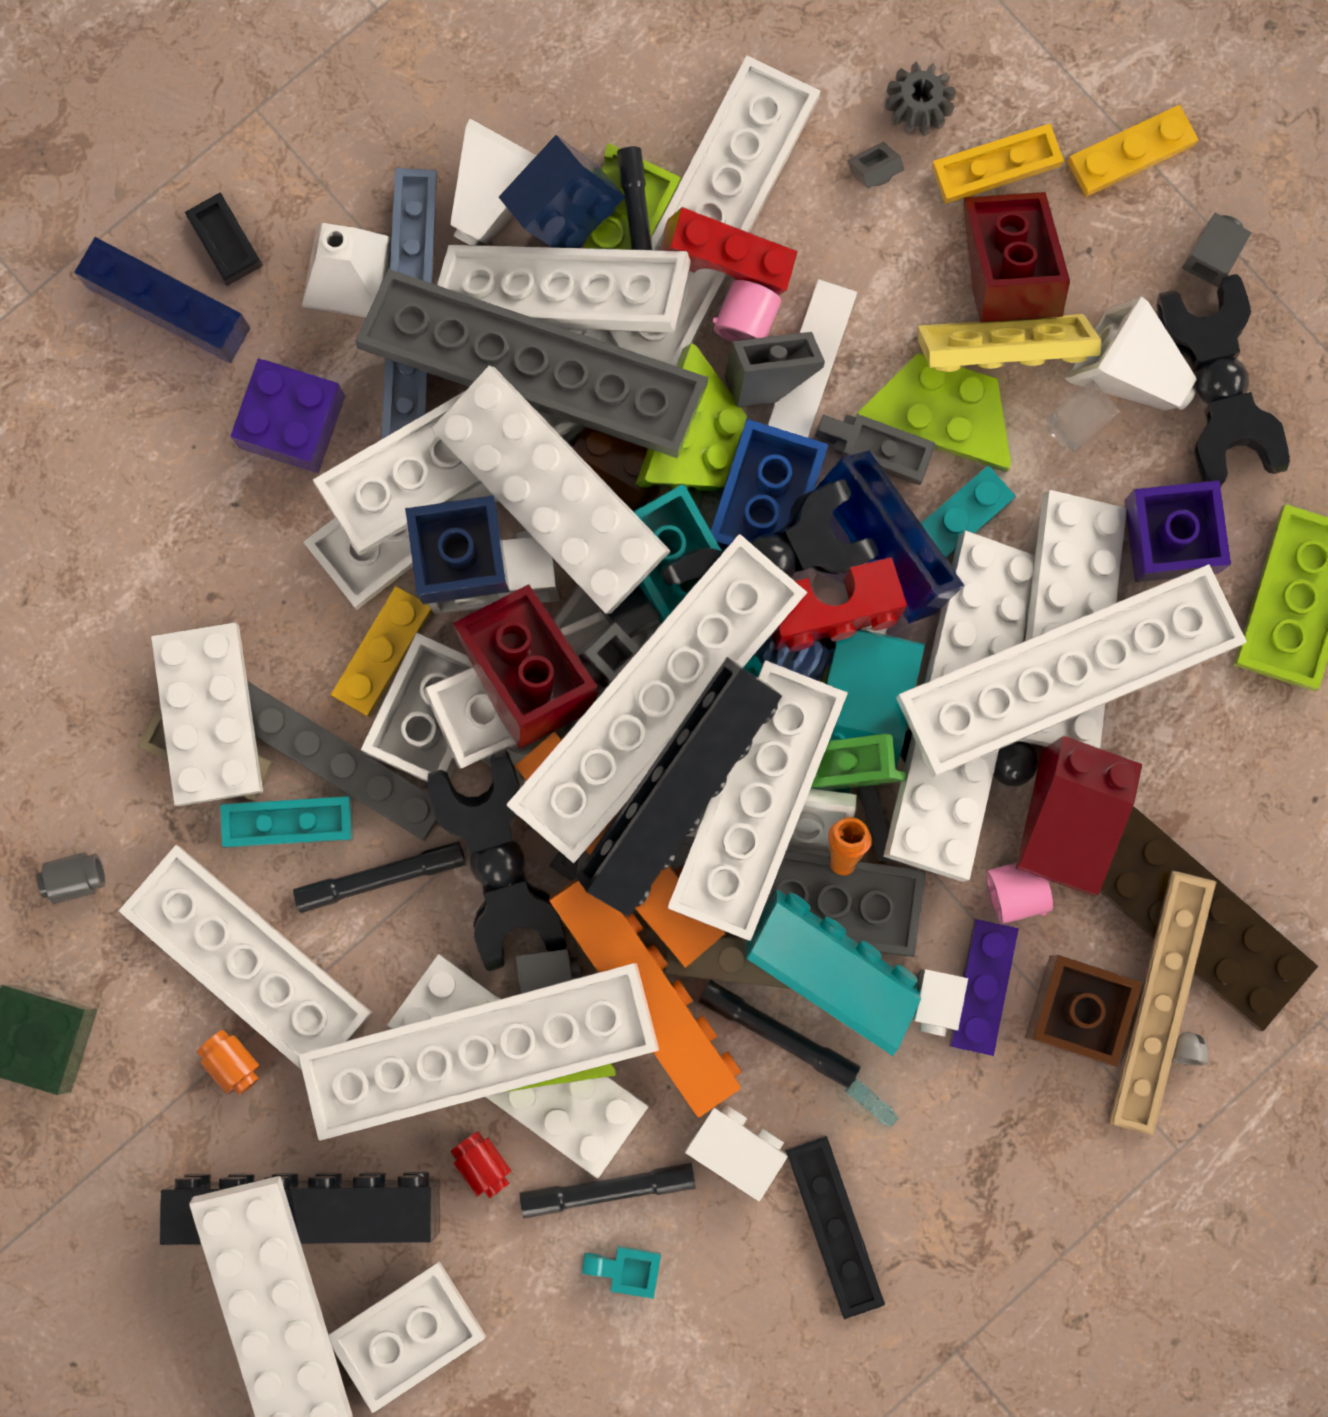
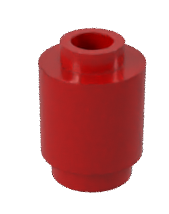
[450,1131,512,1199]

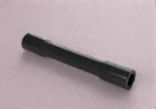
[617,146,653,250]
[293,841,466,913]
[698,980,861,1089]
[519,1163,696,1219]

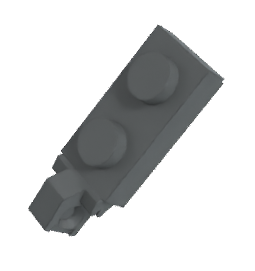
[815,414,936,485]

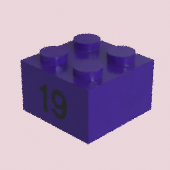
[230,358,345,474]
[1124,480,1231,582]

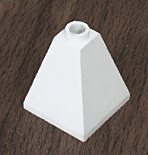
[450,119,536,245]
[302,223,392,317]
[1064,296,1197,411]

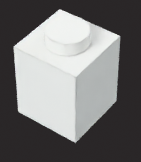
[912,969,968,1036]

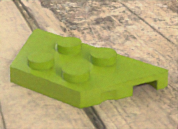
[636,343,747,492]
[856,353,1011,472]

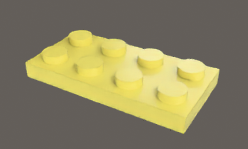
[918,314,1101,372]

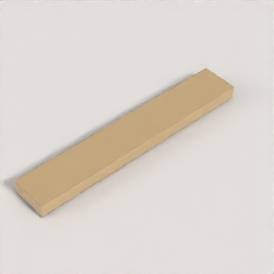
[1109,870,1216,1135]

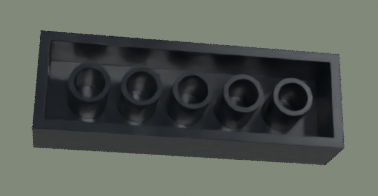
[160,1172,440,1245]

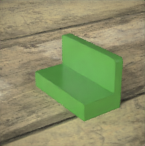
[811,734,906,790]

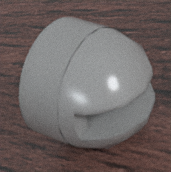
[1172,1032,1208,1066]

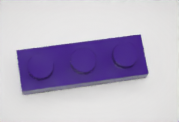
[949,919,1019,1056]

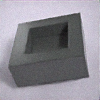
[847,142,905,188]

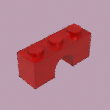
[658,207,798,296]
[771,557,907,651]

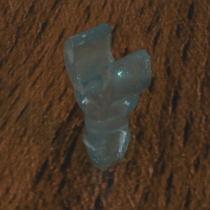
[845,1078,899,1127]

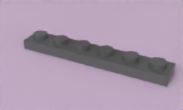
[247,681,437,841]

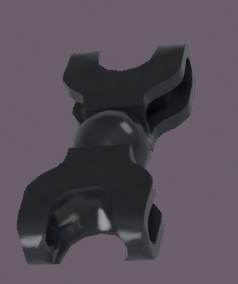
[1156,274,1290,486]
[659,479,879,585]
[427,750,567,972]

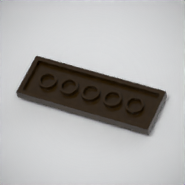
[1100,806,1318,1031]

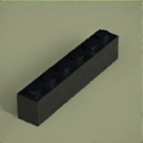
[575,657,782,917]

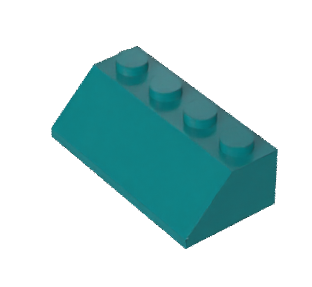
[746,889,921,1056]

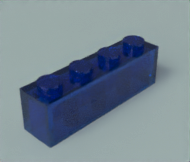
[74,237,251,364]
[815,450,965,624]

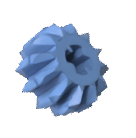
[755,635,830,680]

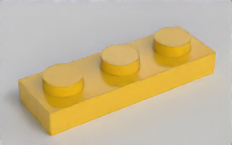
[1067,104,1199,198]
[931,123,1064,204]
[330,586,432,718]

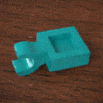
[582,1245,661,1299]

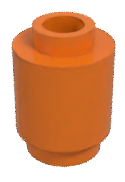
[196,1029,261,1096]

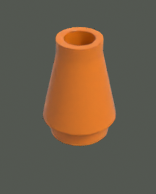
[828,817,872,876]

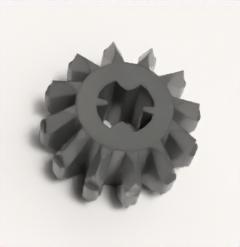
[885,61,956,136]

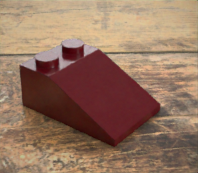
[963,192,1070,322]
[453,584,597,749]
[1016,735,1142,897]

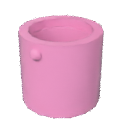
[712,280,781,343]
[986,862,1053,924]

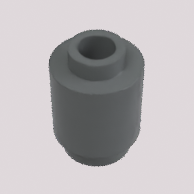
[37,852,106,904]

